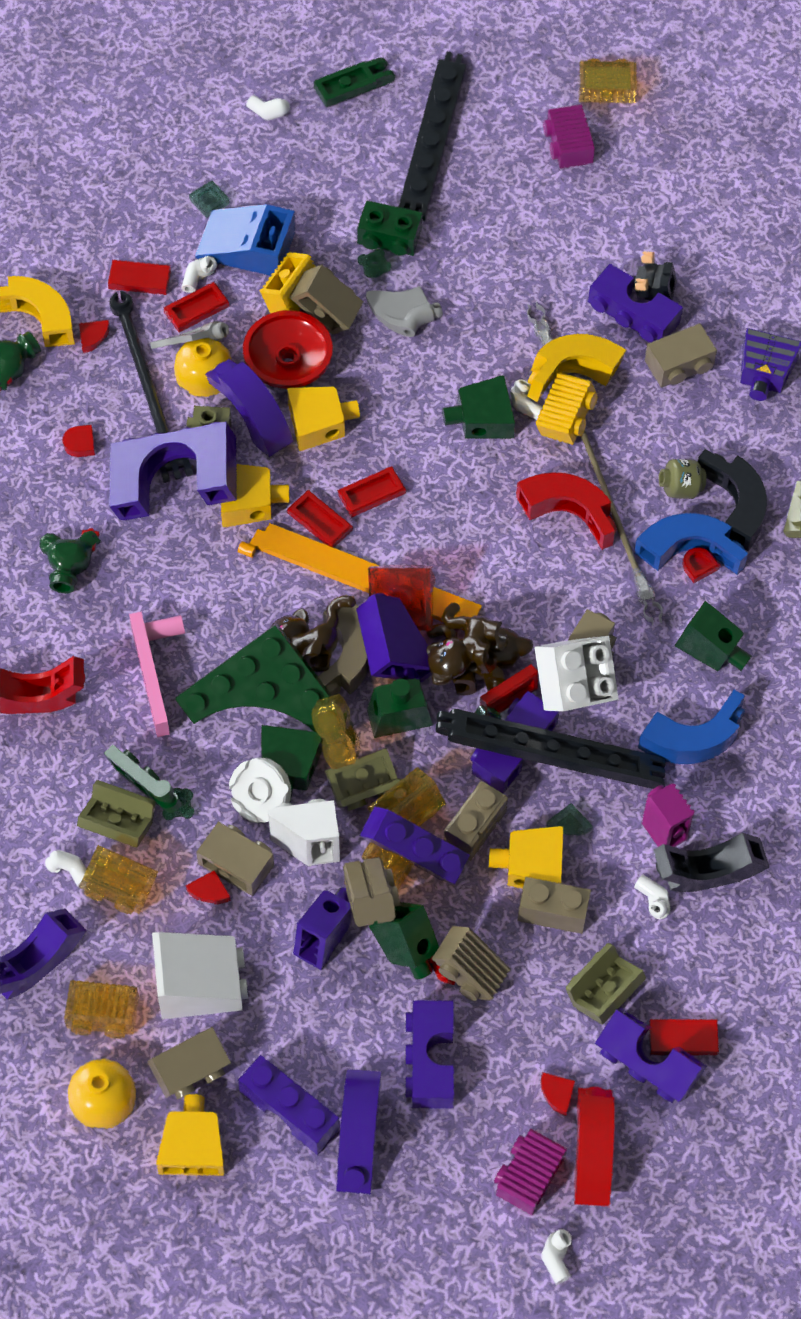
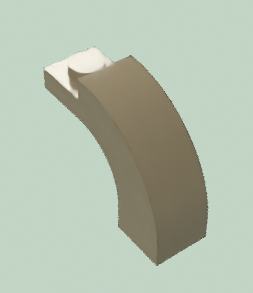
[318,594,369,698]

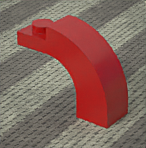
[516,472,616,550]
[0,656,85,714]
[574,1087,615,1207]

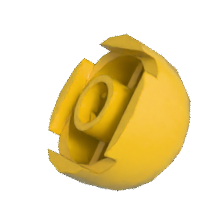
[174,337,232,397]
[68,1059,136,1129]

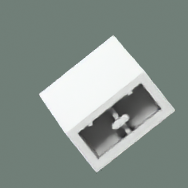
[535,636,619,712]
[268,799,340,866]

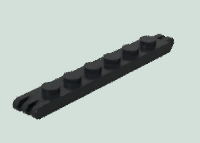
[398,51,467,221]
[436,709,666,789]

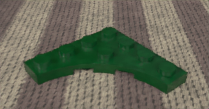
[175,623,354,746]

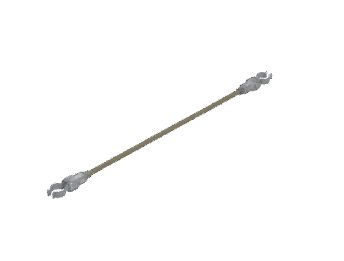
[527,301,662,626]

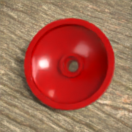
[243,310,333,389]

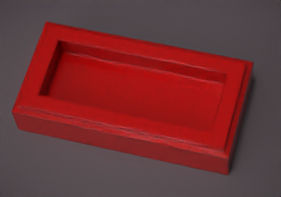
[108,260,171,295]
[163,282,230,332]
[338,466,406,518]
[287,490,353,548]
[480,664,538,717]
[649,1019,719,1055]

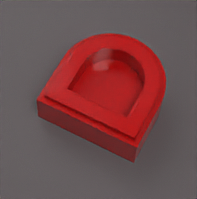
[62,425,95,457]
[682,547,720,583]

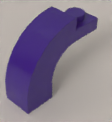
[205,359,294,457]
[0,908,87,1000]
[336,1069,381,1194]

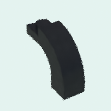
[698,449,767,552]
[653,833,770,892]

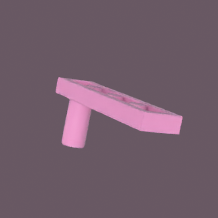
[129,611,185,737]

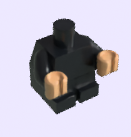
[632,252,677,301]

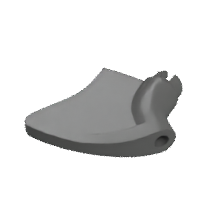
[366,286,443,337]
[150,321,229,349]

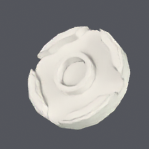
[229,757,291,823]

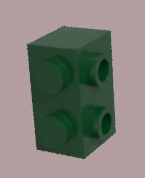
[357,200,423,256]

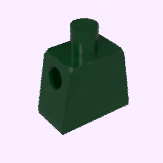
[442,375,515,439]
[674,601,752,671]
[367,678,433,738]
[261,725,323,803]
[368,902,439,979]

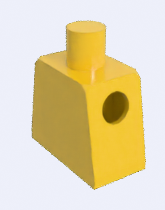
[287,387,360,451]
[221,464,290,527]
[489,826,563,889]
[156,1094,225,1176]

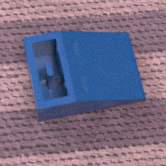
[195,204,296,276]

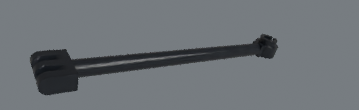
[109,291,193,483]

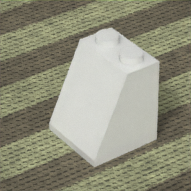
[152,932,248,1019]

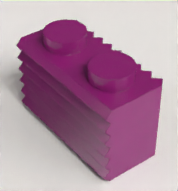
[543,104,595,169]
[642,783,694,847]
[494,1129,567,1215]

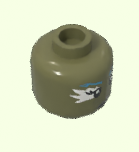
[659,459,706,499]

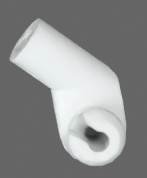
[246,95,290,120]
[181,256,217,293]
[510,379,543,420]
[45,850,92,888]
[634,874,671,919]
[542,1229,572,1285]

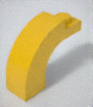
[0,276,75,347]
[527,334,626,402]

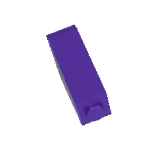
[356,593,432,682]

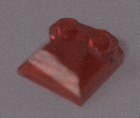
[368,565,435,631]

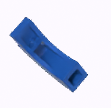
[634,513,748,575]
[638,689,746,764]

